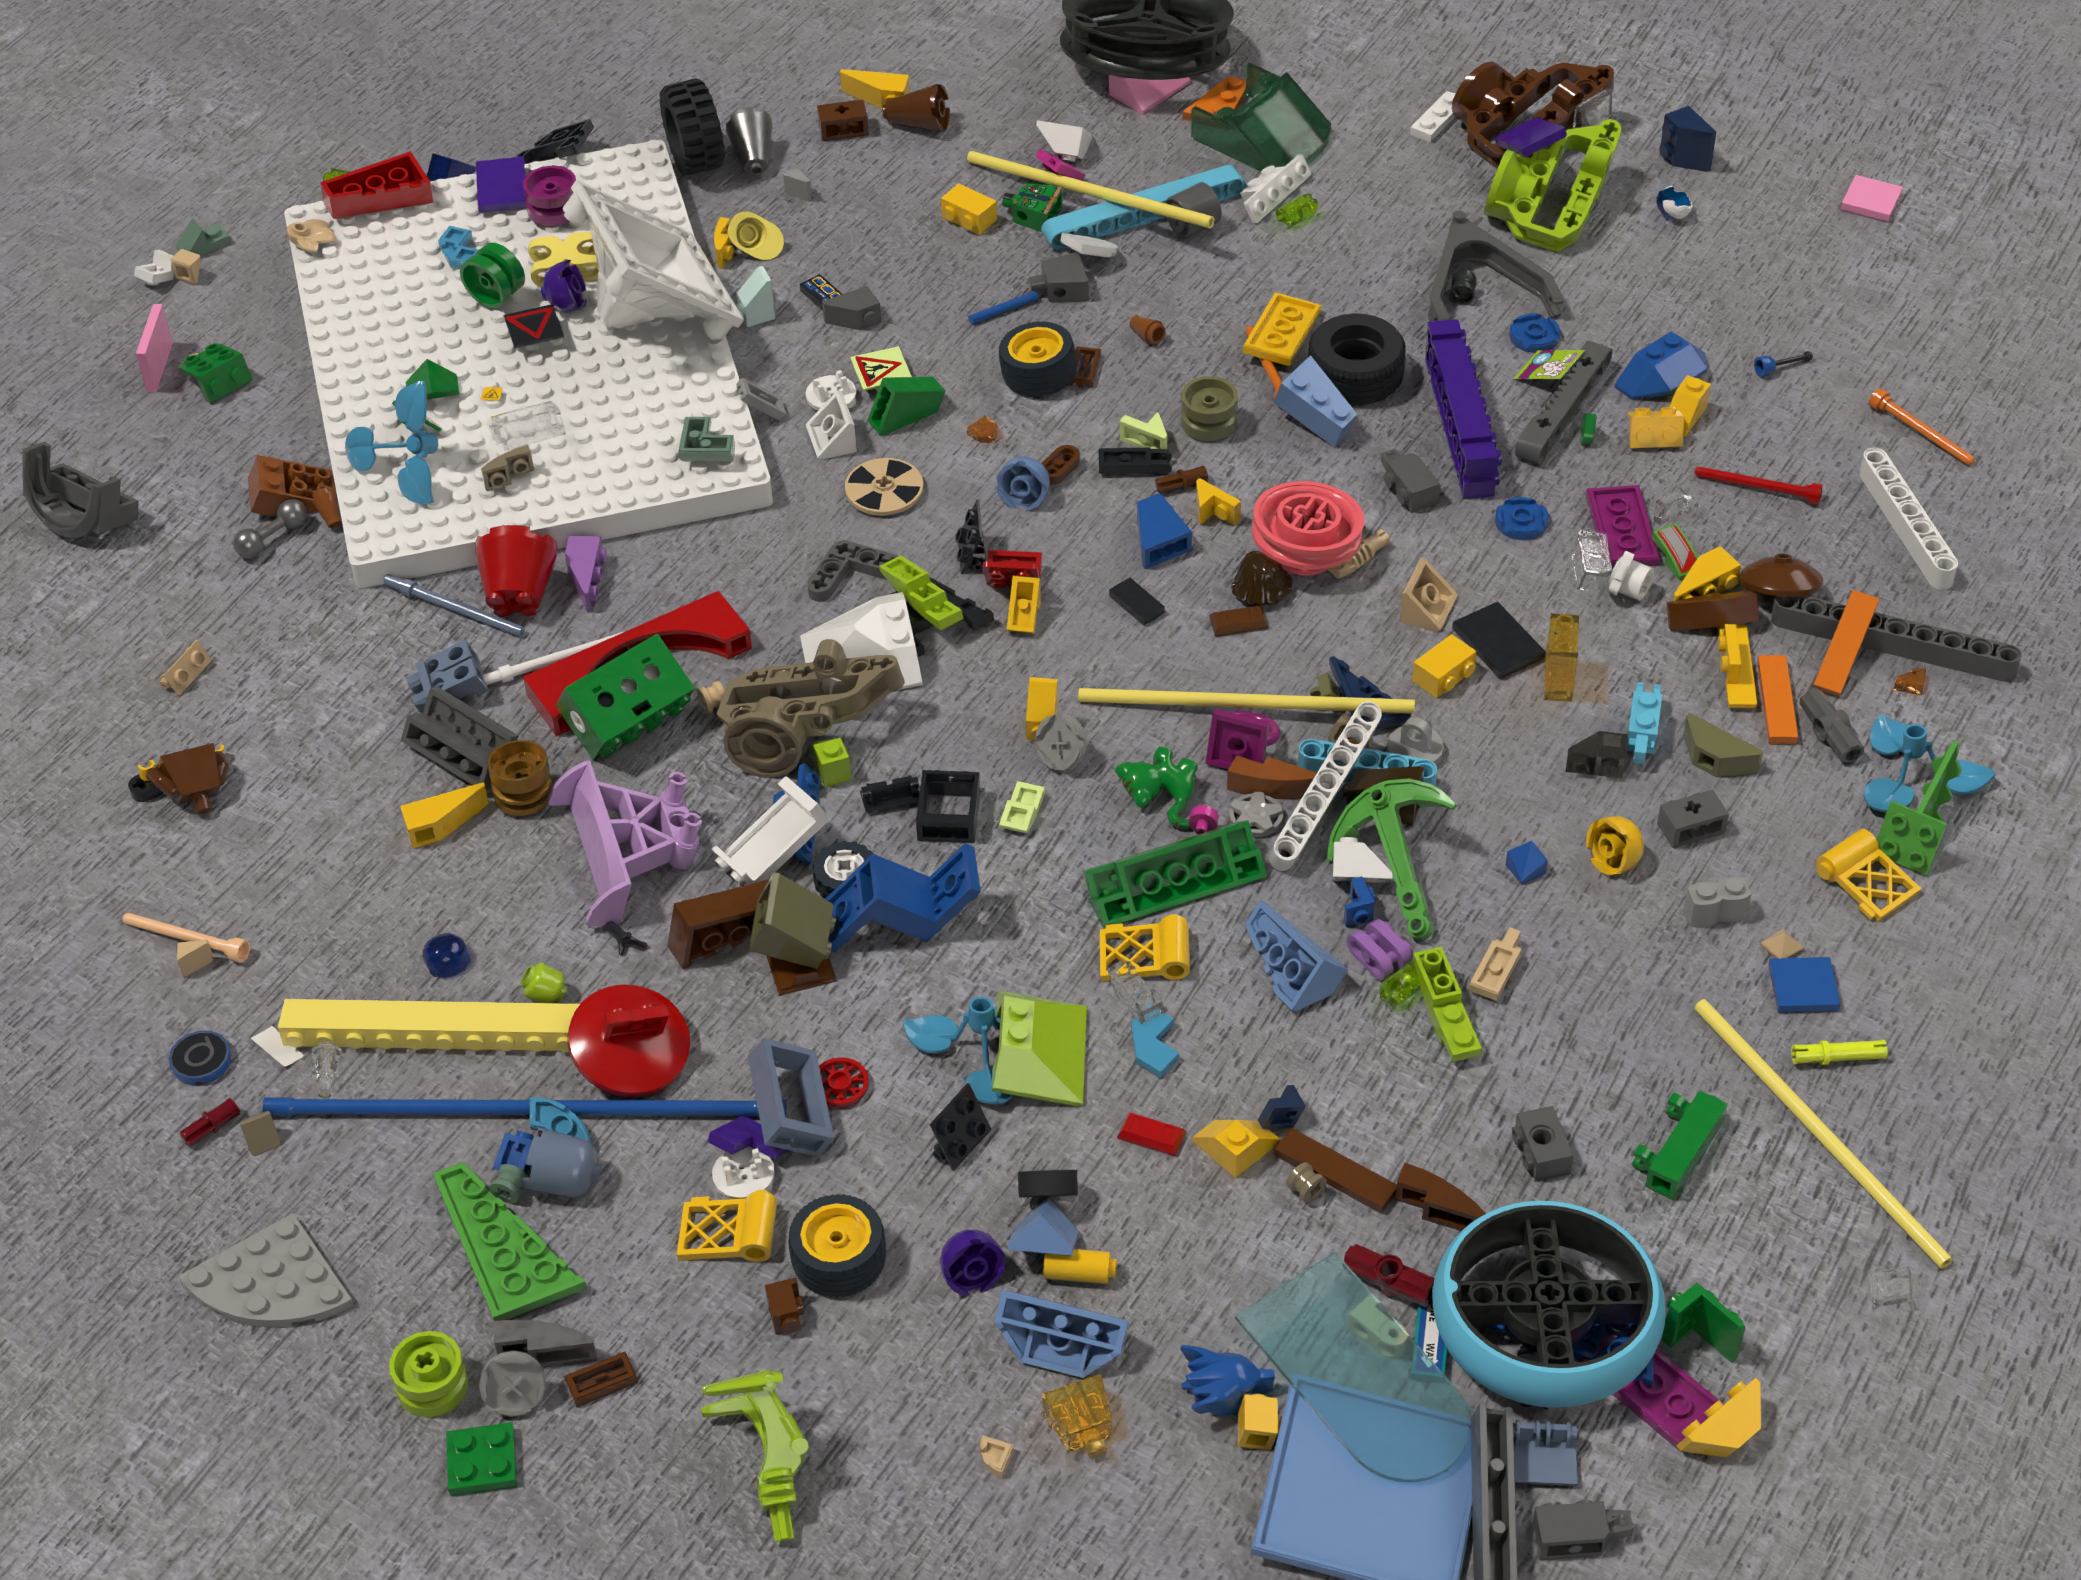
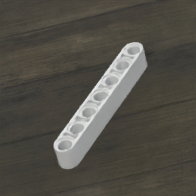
[1859,448,1958,590]
[1269,701,1382,871]

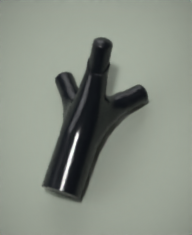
[605,921,648,955]

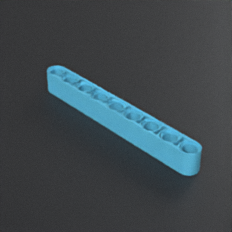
[1041,165,1247,250]

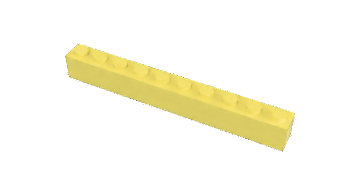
[278,999,580,1052]

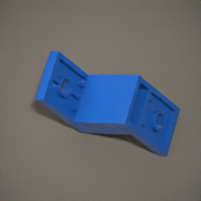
[825,843,981,952]

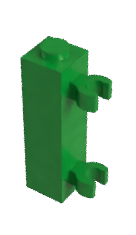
[1631,1090,1728,1201]

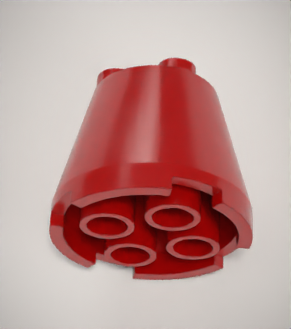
[475,525,557,617]

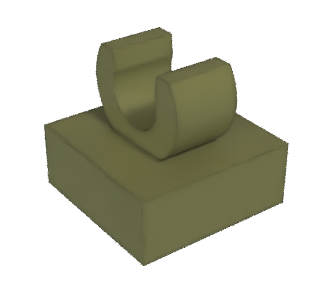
[1309,673,1341,712]

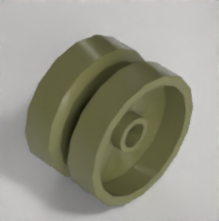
[1181,376,1238,441]

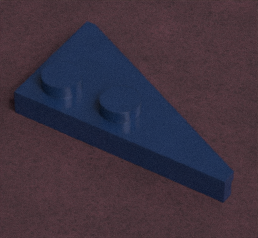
[1329,656,1411,730]

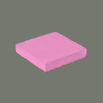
[1841,175,1903,222]

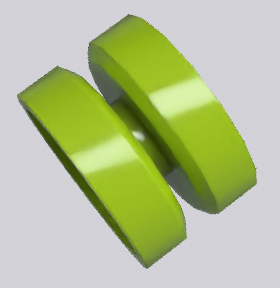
[389,1331,468,1418]

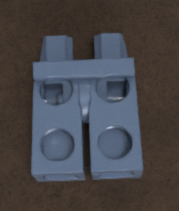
[406,639,488,713]

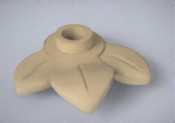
[286,219,336,253]

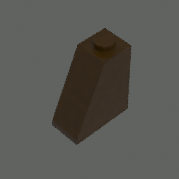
[1343,766,1424,826]

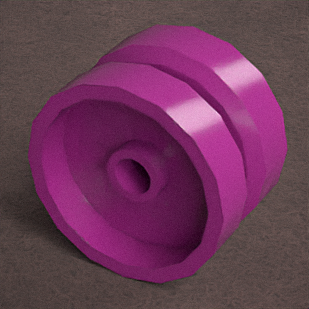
[523,165,576,226]

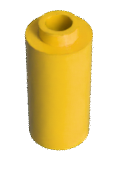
[1044,1249,1117,1284]

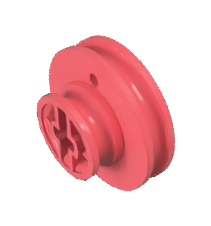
[1251,481,1364,576]

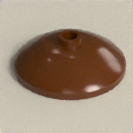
[1740,553,1823,596]

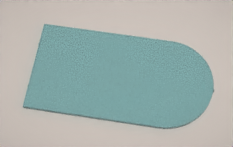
[1234,1252,1469,1482]

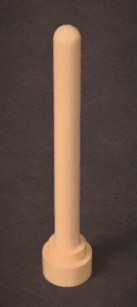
[123,913,251,963]

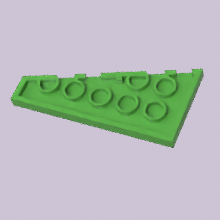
[433,1162,587,1321]

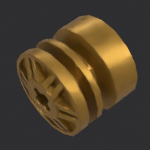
[487,740,552,816]

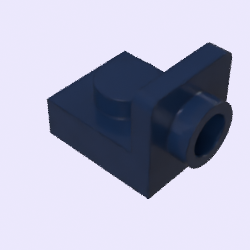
[1258,1085,1306,1129]

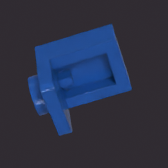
[1344,876,1375,927]

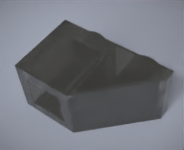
[1565,731,1628,778]

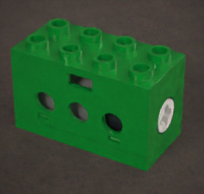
[555,633,695,760]

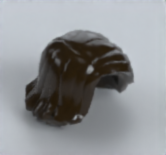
[1231,551,1293,606]

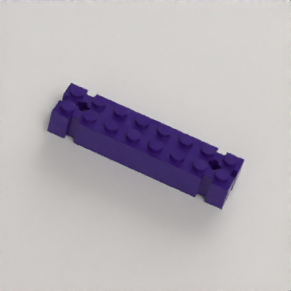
[1425,319,1502,499]

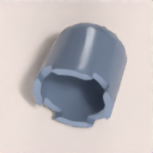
[523,1128,602,1198]

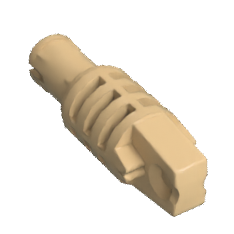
[1327,529,1390,579]

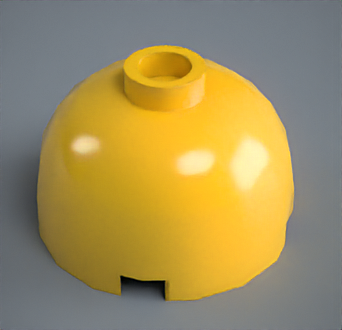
[1586,816,1644,875]

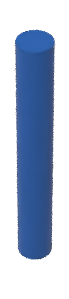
[968,291,1039,325]

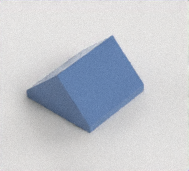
[1008,1198,1079,1255]

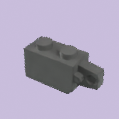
[1381,449,1440,513]
[1532,1500,1633,1560]

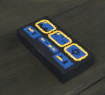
[800,274,842,310]

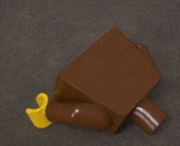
[138,743,229,815]

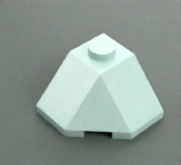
[735,266,775,327]

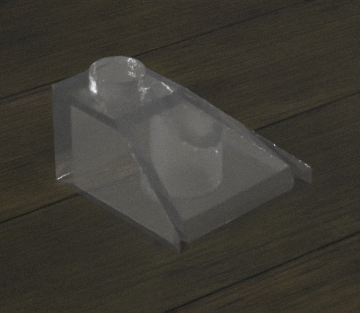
[1573,88,1613,155]

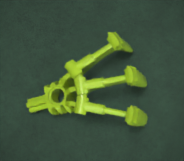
[701,1370,809,1542]

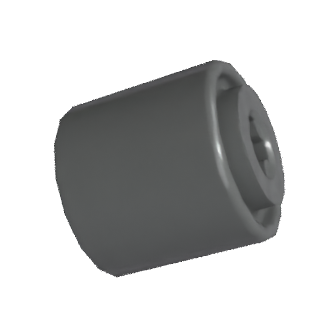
[1165,182,1222,238]

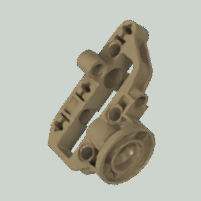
[717,639,905,778]

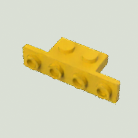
[1717,624,1757,708]

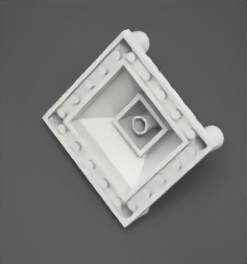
[563,180,744,340]

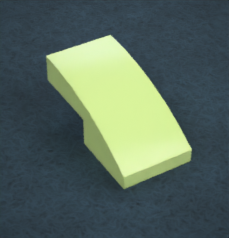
[999,781,1045,833]

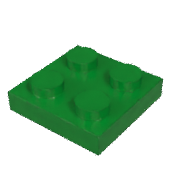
[446,1422,517,1496]

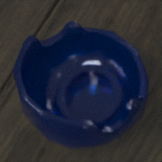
[422,933,470,978]

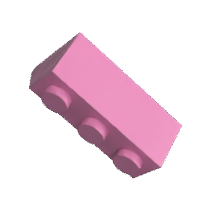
[1109,75,1190,115]

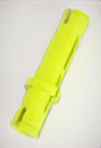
[1791,1039,1888,1065]

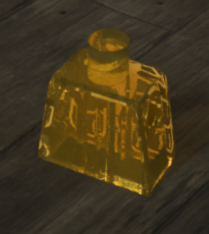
[1041,1374,1112,1459]

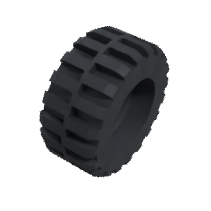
[659,78,725,175]

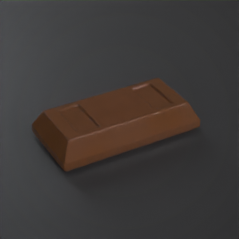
[1209,606,1268,636]

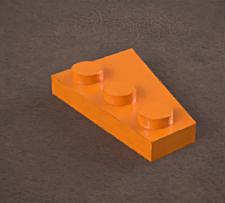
[1182,76,1250,129]

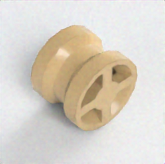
[697,681,725,714]

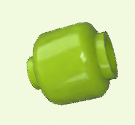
[520,962,567,1003]

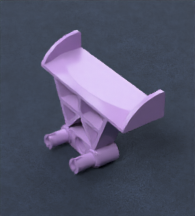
[547,761,702,926]

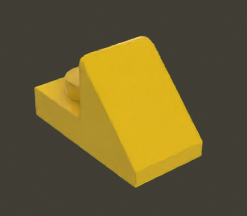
[1196,478,1241,526]
[1006,576,1041,634]

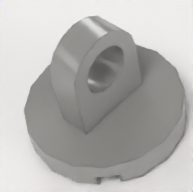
[1035,714,1089,771]
[1387,717,1444,766]
[479,1351,546,1417]

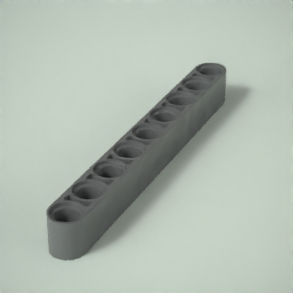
[1771,595,2022,682]

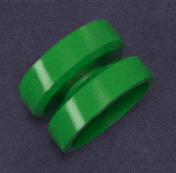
[460,243,525,308]

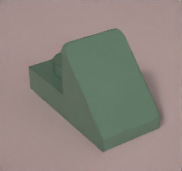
[176,218,231,256]

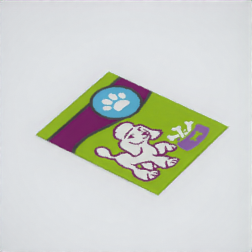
[1513,350,1585,379]

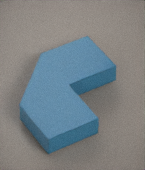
[438,226,478,269]
[1131,1004,1179,1078]

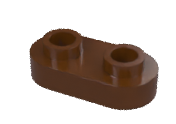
[1042,445,1080,485]

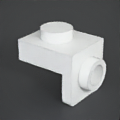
[134,249,174,286]

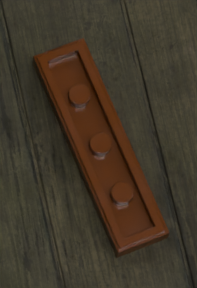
[1274,1128,1397,1213]

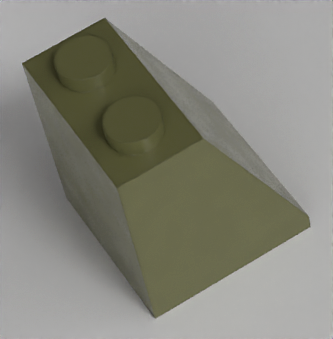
[749,872,836,969]

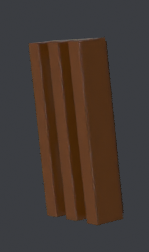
[1068,347,1101,388]
[564,1351,638,1408]

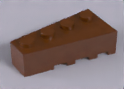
[667,880,769,969]

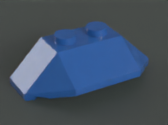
[1614,331,1707,401]

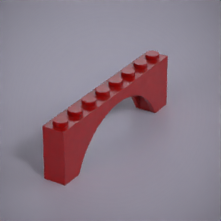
[523,591,752,736]

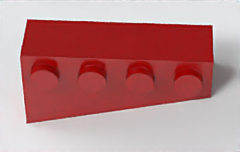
[320,151,433,219]

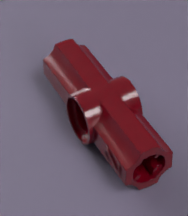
[1342,1244,1435,1308]

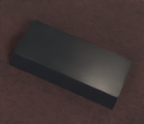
[1109,577,1165,625]

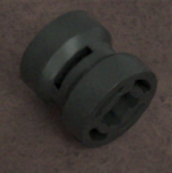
[1450,270,1477,305]

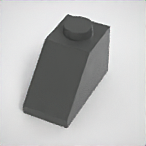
[822,286,881,330]

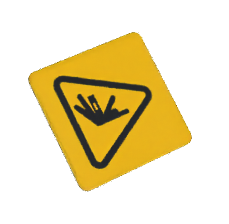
[481,387,503,401]

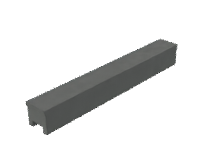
[1471,1403,1517,1580]

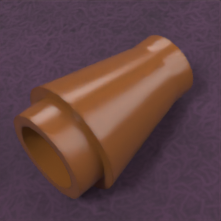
[1129,315,1166,344]
[312,487,342,528]

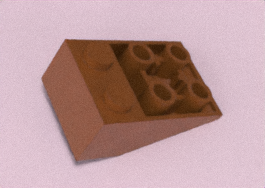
[248,455,336,518]

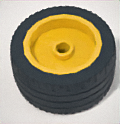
[999,321,1077,397]
[788,1194,886,1297]

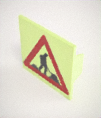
[850,346,912,392]

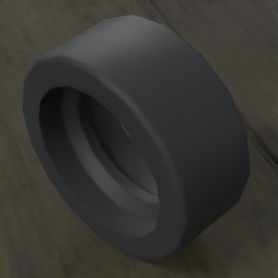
[1018,1170,1078,1198]

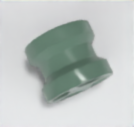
[489,1164,528,1203]

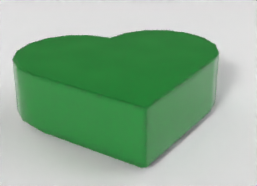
[1580,413,1597,445]

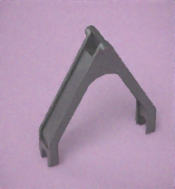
[1428,210,1563,322]

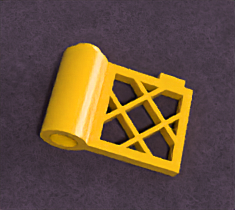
[1816,829,1922,922]
[1100,914,1190,981]
[677,1190,777,1262]

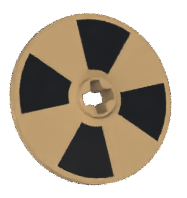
[845,458,924,516]

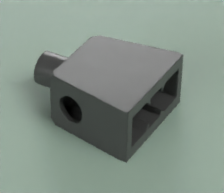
[1029,252,1089,302]

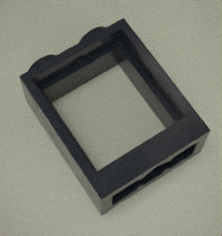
[916,770,981,843]

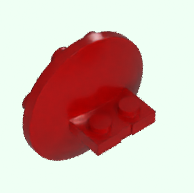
[567,984,690,1097]

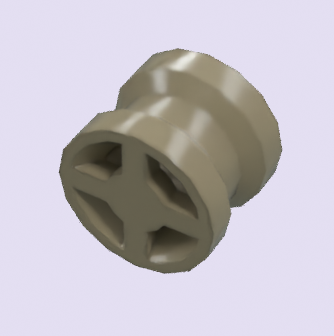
[1286,1162,1327,1203]

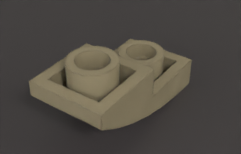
[481,445,534,491]

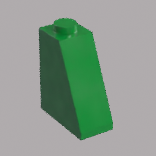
[867,377,946,435]

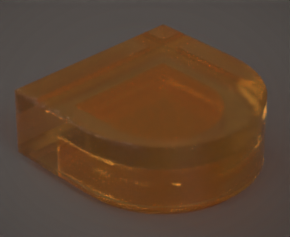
[967,415,998,443]

